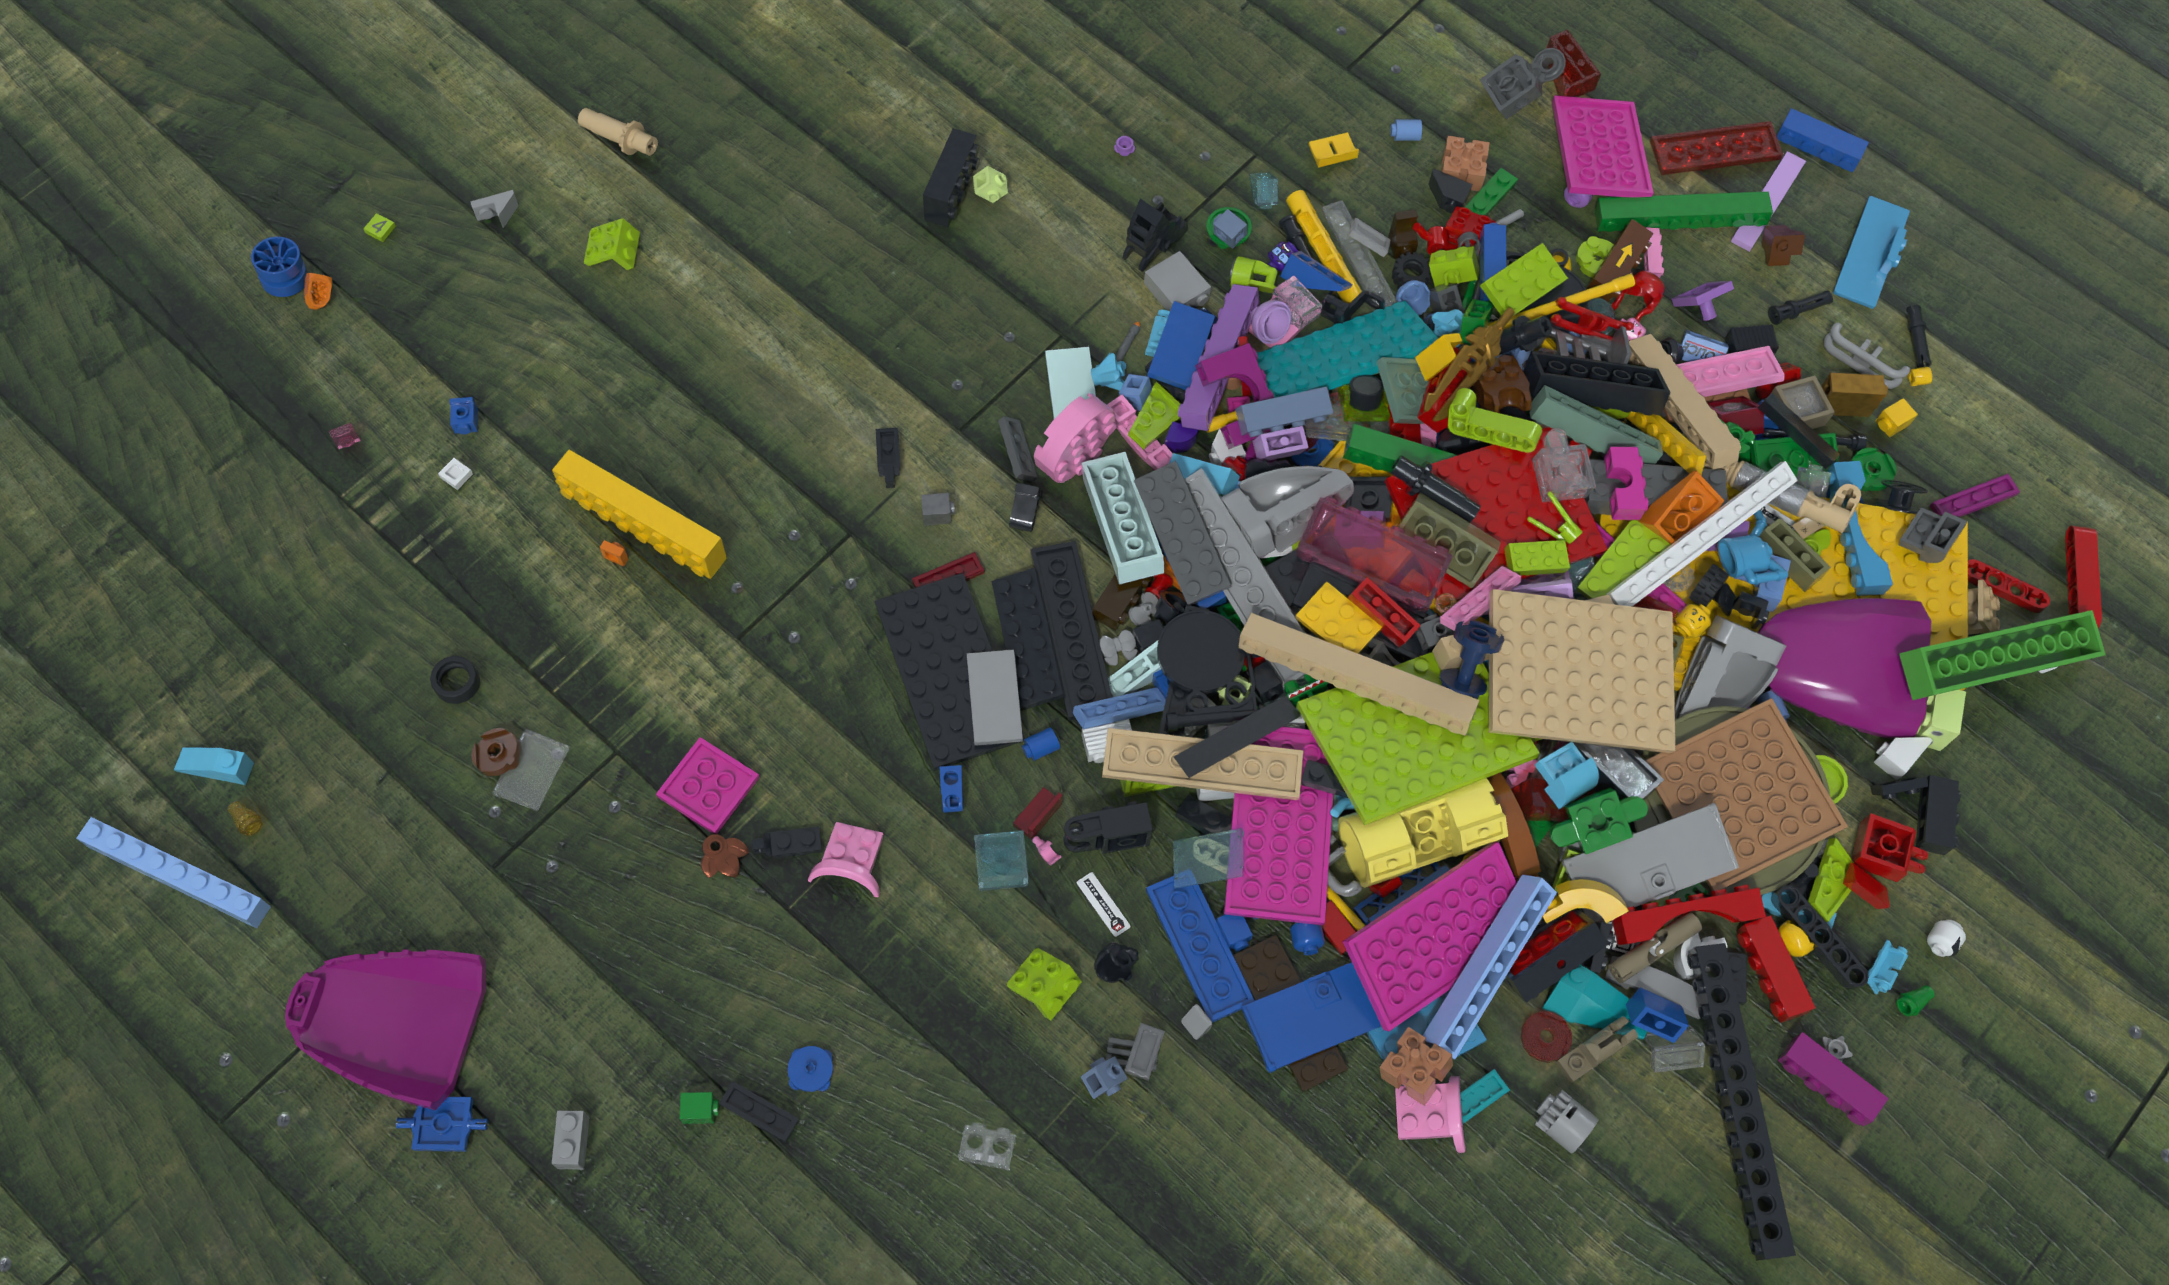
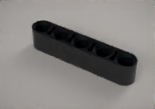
[1771,885,1869,989]

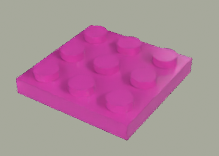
[656,737,760,834]

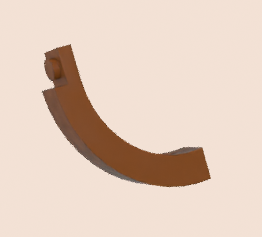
[1487,773,1541,881]

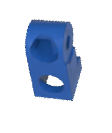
[940,765,963,813]

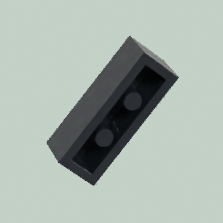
[1915,775,1961,855]

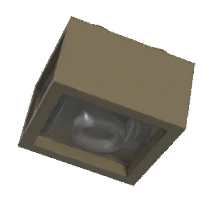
[1771,376,1835,429]

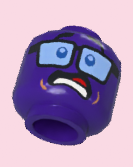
[1268,241,1299,273]

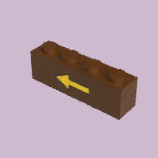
[1586,219,1654,303]

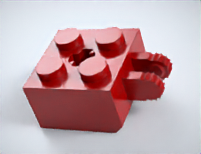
[1851,813,1928,882]

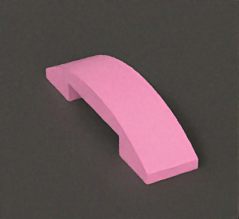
[1107,395,1173,470]

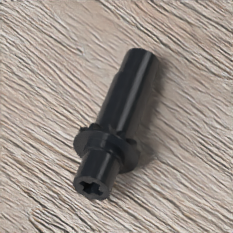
[1499,316,1552,355]
[1390,455,1481,523]

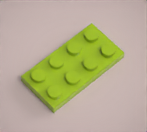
[1480,243,1568,317]
[1576,520,1671,599]

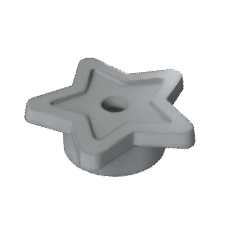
[1822,1036,1853,1062]

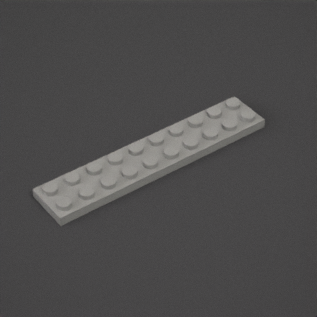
[1184,468,1306,689]

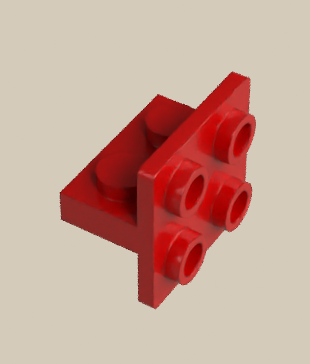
[1445,206,1496,253]

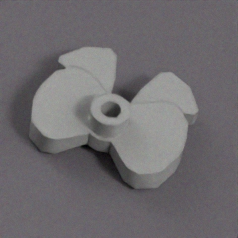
[1128,592,1158,627]
[1099,630,1137,666]

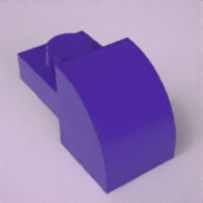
[1165,422,1198,453]

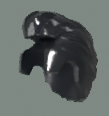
[1094,942,1139,983]

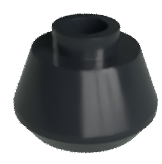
[1660,337,1684,364]

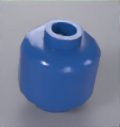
[1290,922,1325,955]

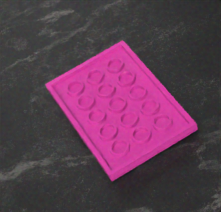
[1552,96,1654,197]

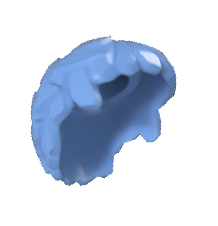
[1396,280,1430,315]

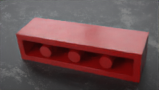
[1737,915,1816,1023]

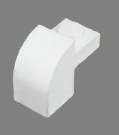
[1673,933,1727,981]

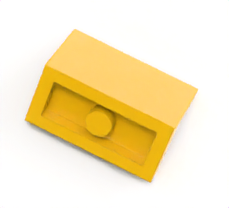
[1415,333,1462,381]

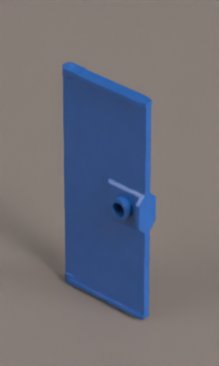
[1241,962,1420,1073]

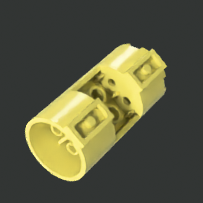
[1338,778,1508,888]

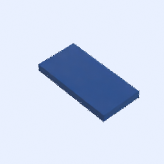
[1147,301,1215,390]

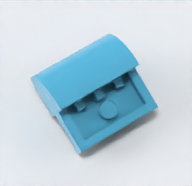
[1535,742,1599,809]

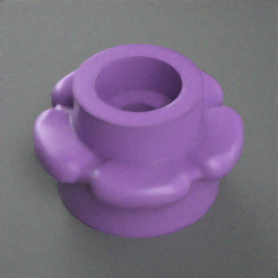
[1114,136,1135,156]

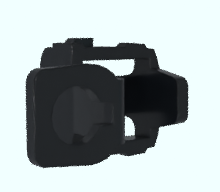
[1319,290,1385,324]

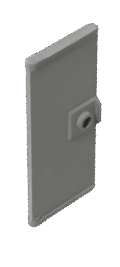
[1562,803,1739,922]

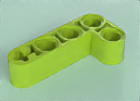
[1448,388,1543,453]

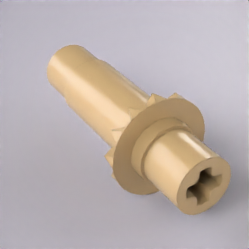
[578,108,658,156]

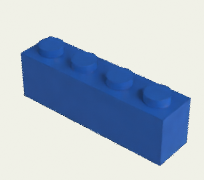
[1775,108,1869,173]

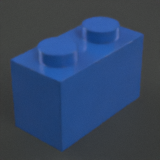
[1626,987,1689,1043]

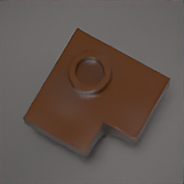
[1761,225,1805,266]

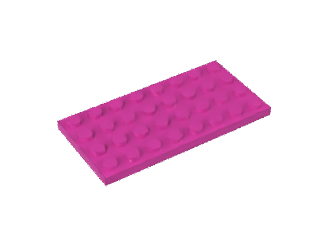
[1224,727,1333,925]
[1342,842,1517,1031]

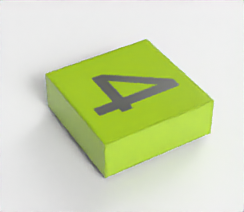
[364,213,396,242]

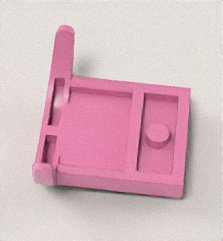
[808,822,883,897]
[1395,1076,1466,1153]

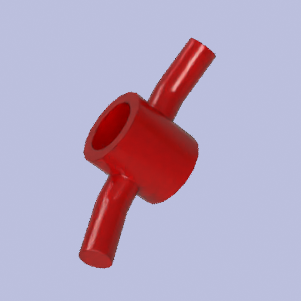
[1413,223,1465,255]

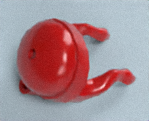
[1608,271,1665,322]

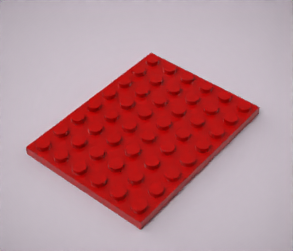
[1384,427,1608,608]

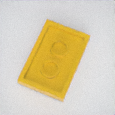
[1295,582,1382,654]

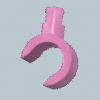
[1032,836,1061,865]

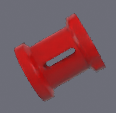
[1145,573,1174,600]

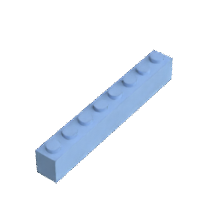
[76,817,271,928]
[1423,875,1557,1060]

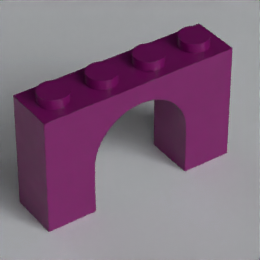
[1195,343,1274,450]

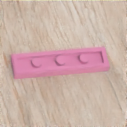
[1440,566,1521,631]

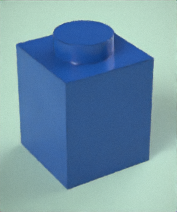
[1216,915,1253,951]

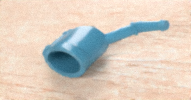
[1717,510,1788,585]

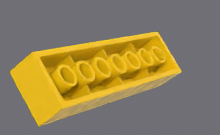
[552,450,727,579]

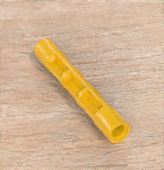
[1286,190,1362,304]

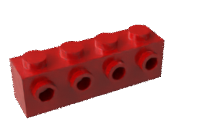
[1417,347,1471,433]

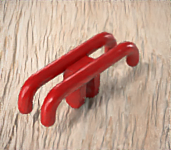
[1550,297,1634,340]

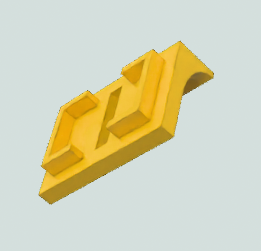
[1308,132,1359,168]

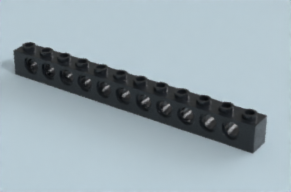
[1687,943,1796,1261]

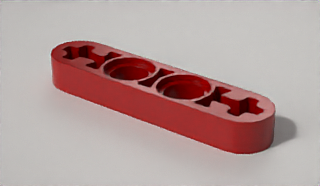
[1968,559,2050,613]

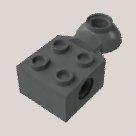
[1480,48,1566,120]

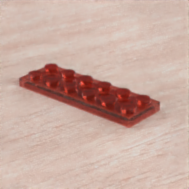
[1650,121,1783,175]

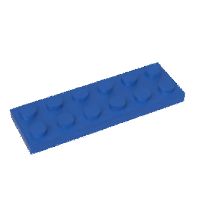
[1145,869,1255,1023]

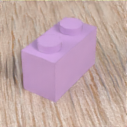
[1252,426,1309,461]

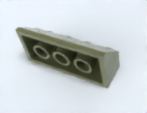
[1391,492,1501,588]

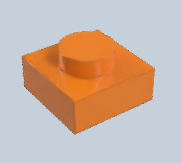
[600,540,628,566]

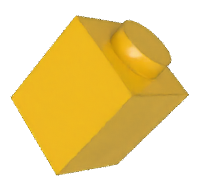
[1875,398,1918,438]

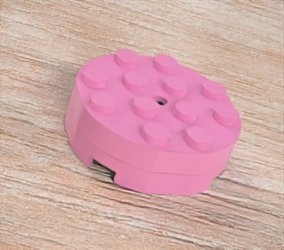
[1034,393,1117,483]

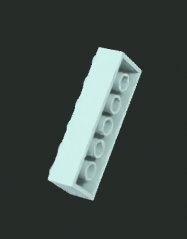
[1082,452,1164,584]

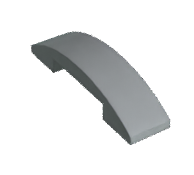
[1604,956,1700,1019]

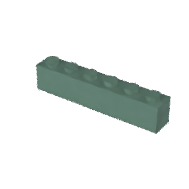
[1530,385,1663,465]

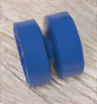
[251,237,308,297]

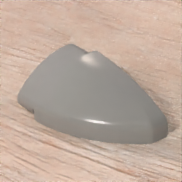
[1220,466,1354,559]
[1675,615,1786,719]

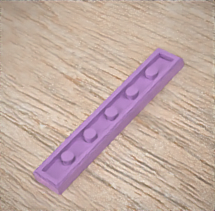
[1731,151,1806,252]

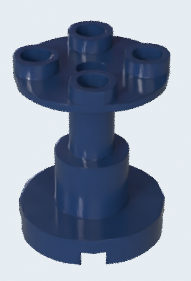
[1439,621,1504,700]

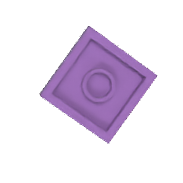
[1672,281,1734,321]

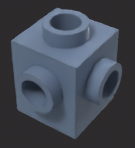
[1081,1056,1128,1099]

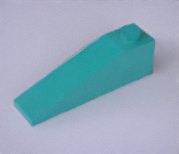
[1542,965,1648,1040]

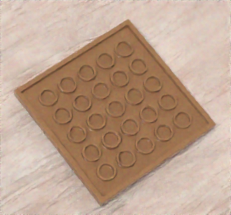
[1645,698,1848,891]

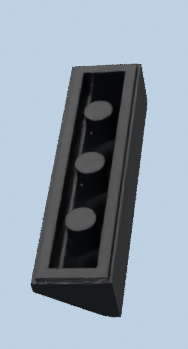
[1757,393,1840,469]

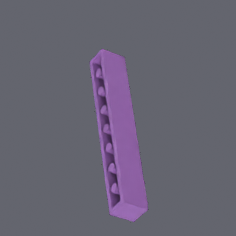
[1178,284,1260,431]

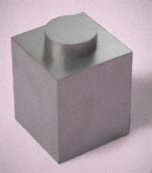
[921,493,955,526]

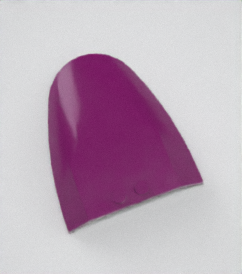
[1758,598,1931,740]
[285,950,486,1110]

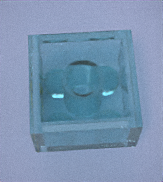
[974,830,1028,891]

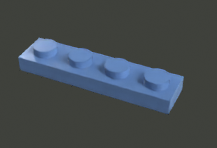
[1073,687,1166,729]

